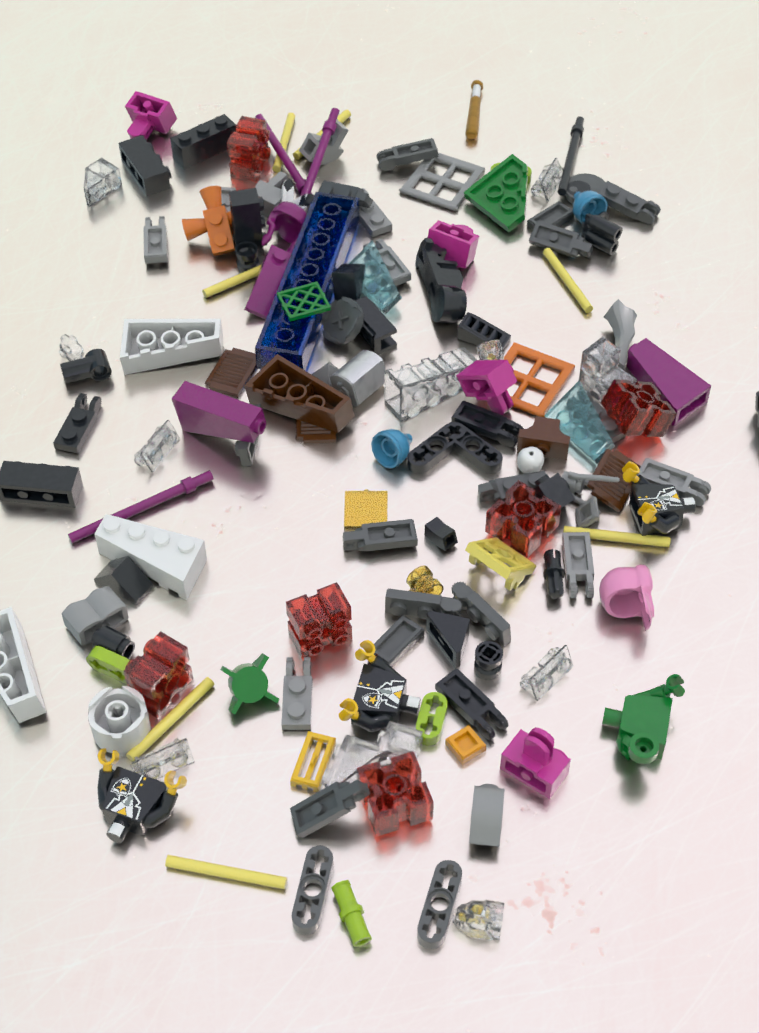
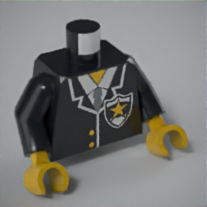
[622,461,695,536]
[338,640,421,732]
[97,748,187,843]

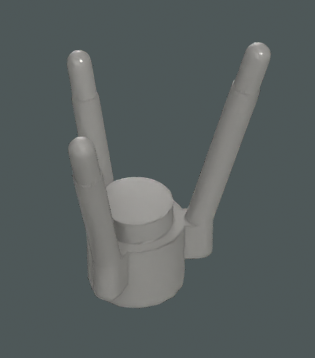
[562,471,620,514]

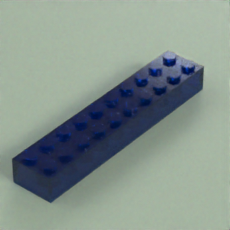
[255,192,360,371]

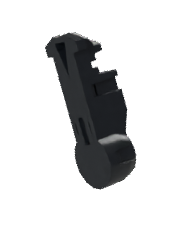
[415,238,467,324]

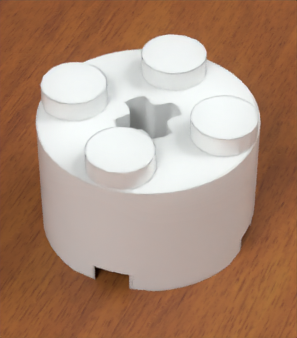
[88,686,151,757]

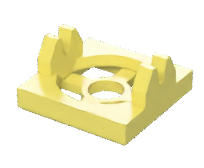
[465,537,536,590]

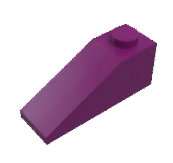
[244,245,293,320]

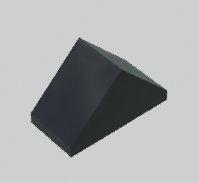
[332,264,365,301]
[94,556,154,605]
[426,611,470,669]

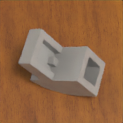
[299,119,349,165]
[256,171,288,218]
[469,783,505,847]

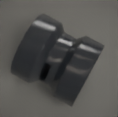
[235,241,259,273]
[474,641,503,680]

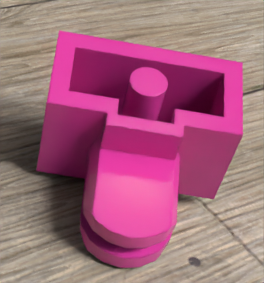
[125,91,177,140]
[427,220,479,268]
[456,360,517,415]
[500,727,571,799]

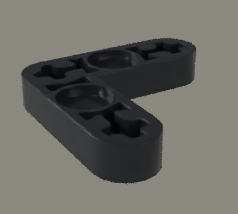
[408,422,503,474]

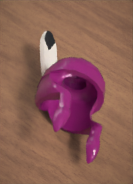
[262,179,314,259]

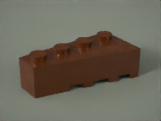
[244,354,355,433]

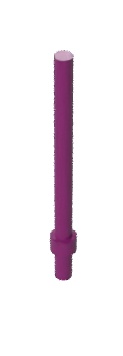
[300,108,340,210]
[255,114,316,205]
[68,470,214,544]

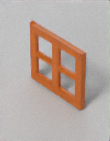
[502,342,575,417]

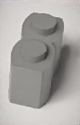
[62,586,129,645]

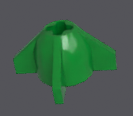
[220,653,280,714]

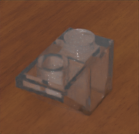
[84,157,122,207]

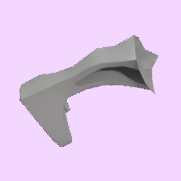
[582,299,637,377]

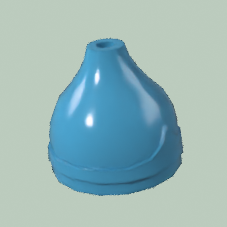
[573,190,608,224]
[371,429,413,469]

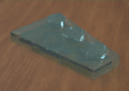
[349,240,402,315]
[544,380,615,464]

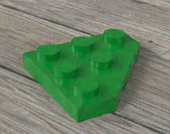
[464,154,528,233]

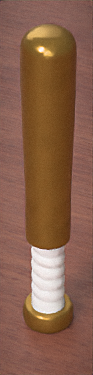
[465,80,483,139]

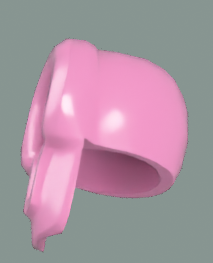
[599,564,654,630]

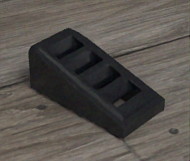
[458,312,511,354]

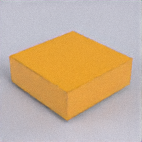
[445,725,486,765]

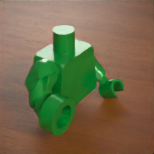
[602,674,685,764]

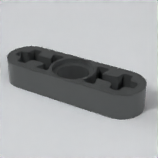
[291,845,334,935]
[417,860,462,949]

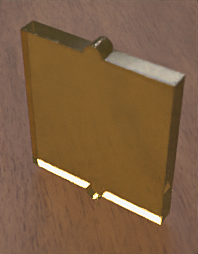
[344,489,388,530]

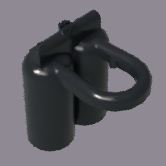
[581,211,623,255]

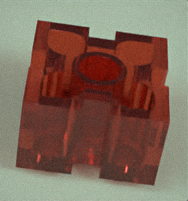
[227,116,271,181]
[600,379,677,437]
[485,480,561,558]
[286,582,352,659]
[123,631,193,719]
[357,751,434,837]

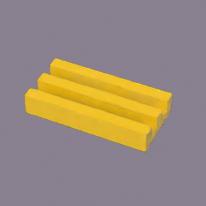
[290,731,336,792]

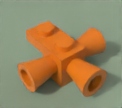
[182,186,235,256]

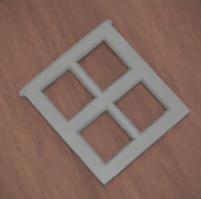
[399,153,485,211]

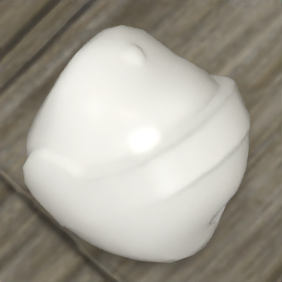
[517,447,544,474]

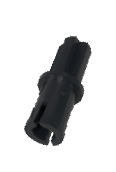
[543,549,565,599]

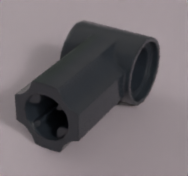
[60,349,112,384]

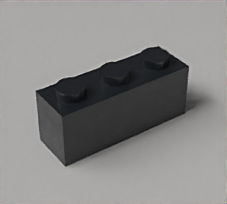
[170,114,238,170]
[118,135,172,197]
[229,188,267,256]
[0,461,83,508]

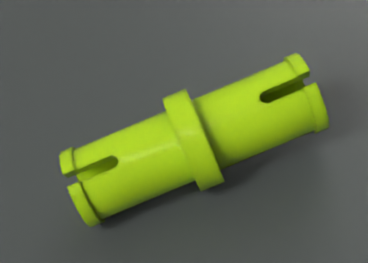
[331,880,372,947]

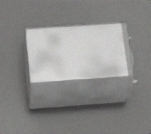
[330,350,388,407]

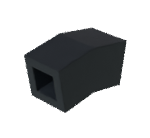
[424,517,458,551]

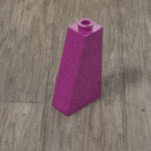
[626,338,711,426]
[171,381,267,443]

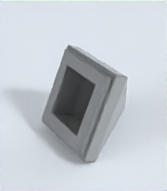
[312,362,339,387]
[575,496,600,528]

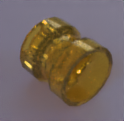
[406,565,444,595]

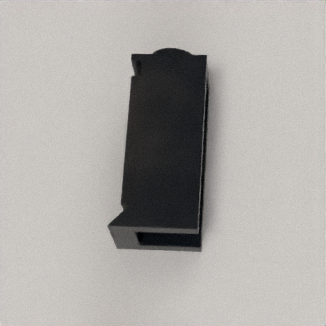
[355,296,397,355]

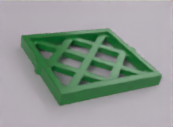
[277,282,331,322]

